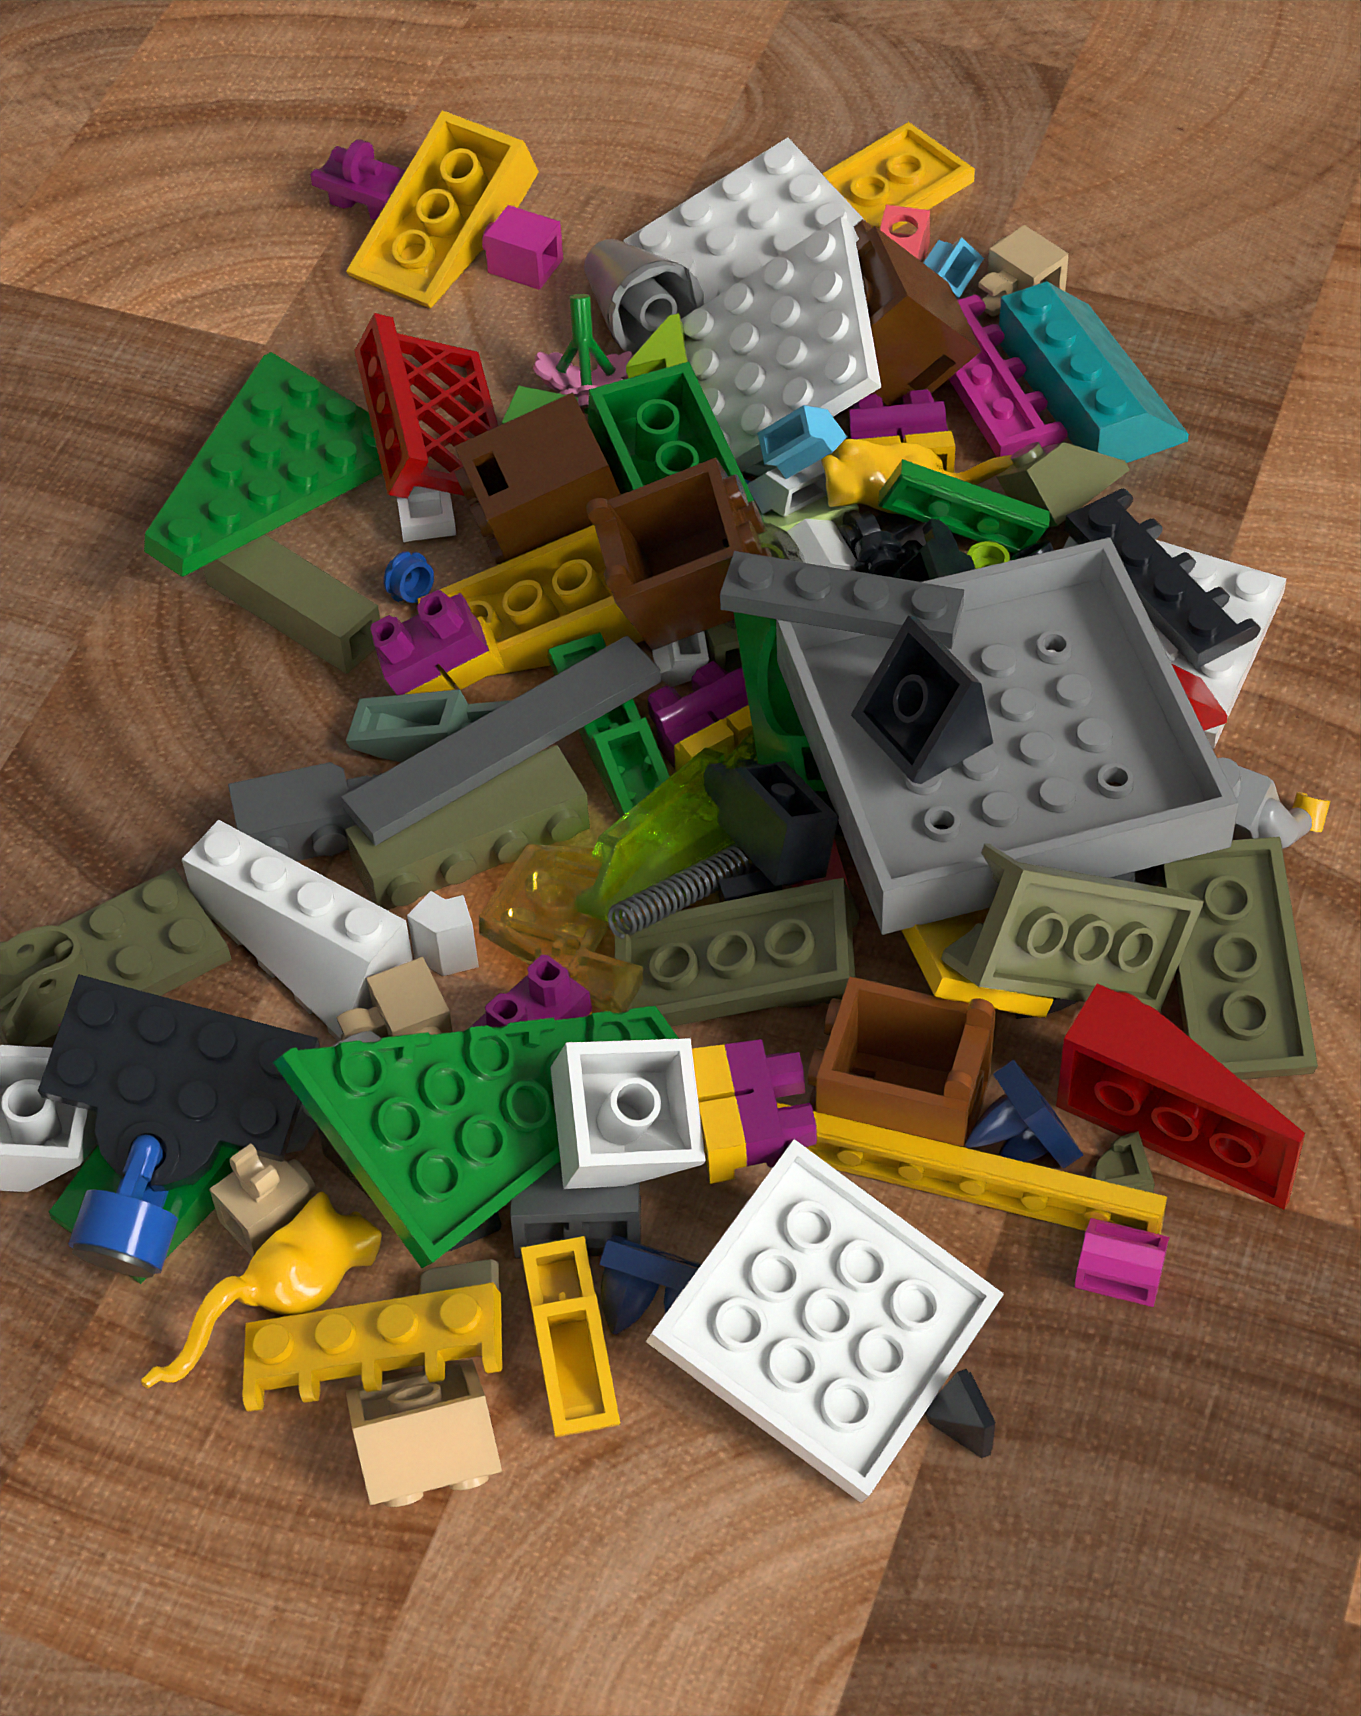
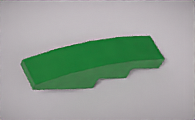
[547,632,687,841]

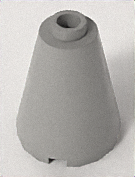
[584,239,704,354]

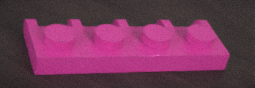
[949,295,1068,457]

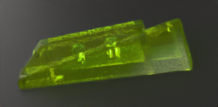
[574,729,758,923]

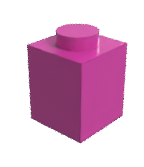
[482,205,563,290]

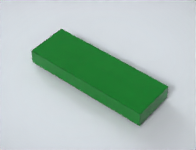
[878,459,1050,554]

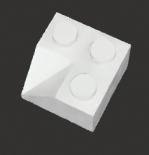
[551,1038,706,1189]
[0,1045,98,1192]

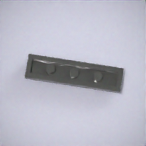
[720,551,964,649]

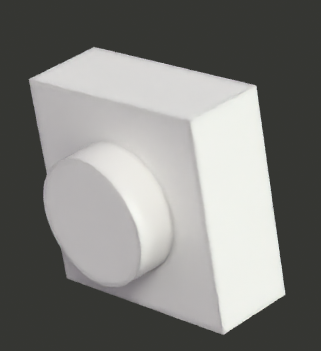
[397,486,456,542]

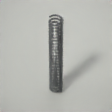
[608,843,760,939]

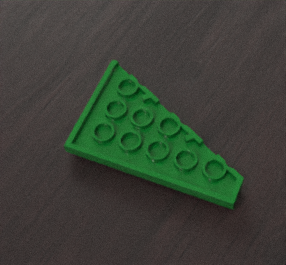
[144,352,383,577]
[273,1006,679,1269]

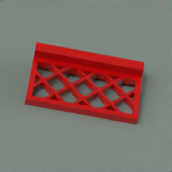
[354,313,498,499]

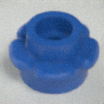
[383,551,434,603]

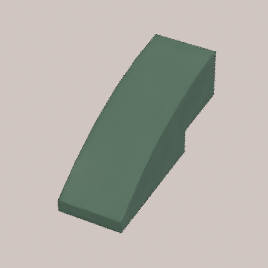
[346,689,512,762]

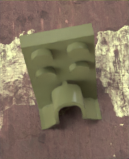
[1151,837,1318,1080]
[941,843,1204,1012]
[0,868,232,1048]
[615,878,860,1027]

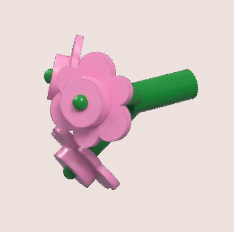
[533,294,634,415]

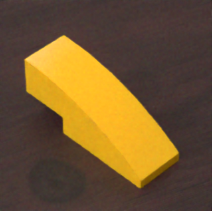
[521,1236,620,1438]

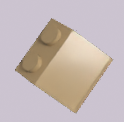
[345,1359,502,1507]

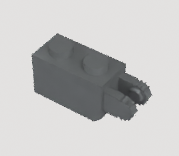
[228,762,382,861]

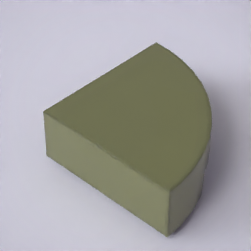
[1091,1131,1155,1193]

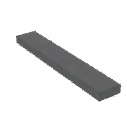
[341,635,661,846]

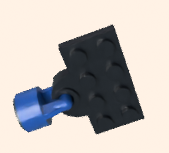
[38,974,320,1278]

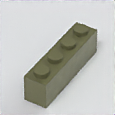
[345,745,590,910]

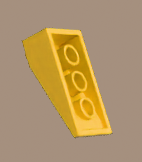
[346,110,539,309]
[417,525,644,683]

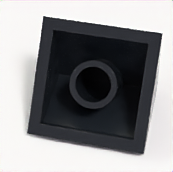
[851,615,993,784]

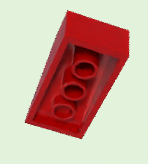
[1056,983,1305,1210]

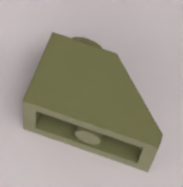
[996,442,1130,528]

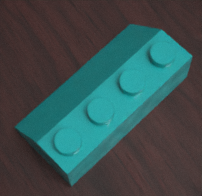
[999,281,1189,463]

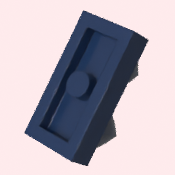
[964,1060,1084,1169]
[599,1235,702,1335]

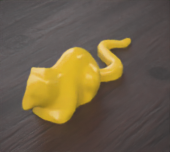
[821,439,1013,515]
[141,1191,382,1389]

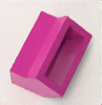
[1074,1218,1170,1307]

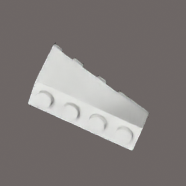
[182,820,413,1042]

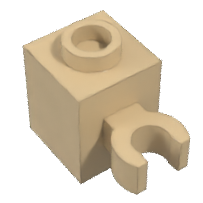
[979,225,1069,316]
[336,957,453,1040]
[210,1143,315,1257]

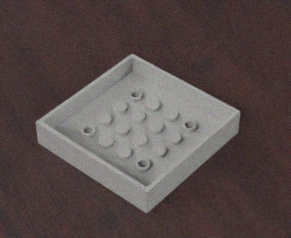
[776,537,1239,935]

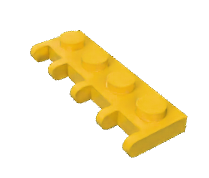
[243,1282,502,1412]

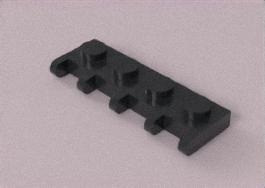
[1065,488,1261,669]

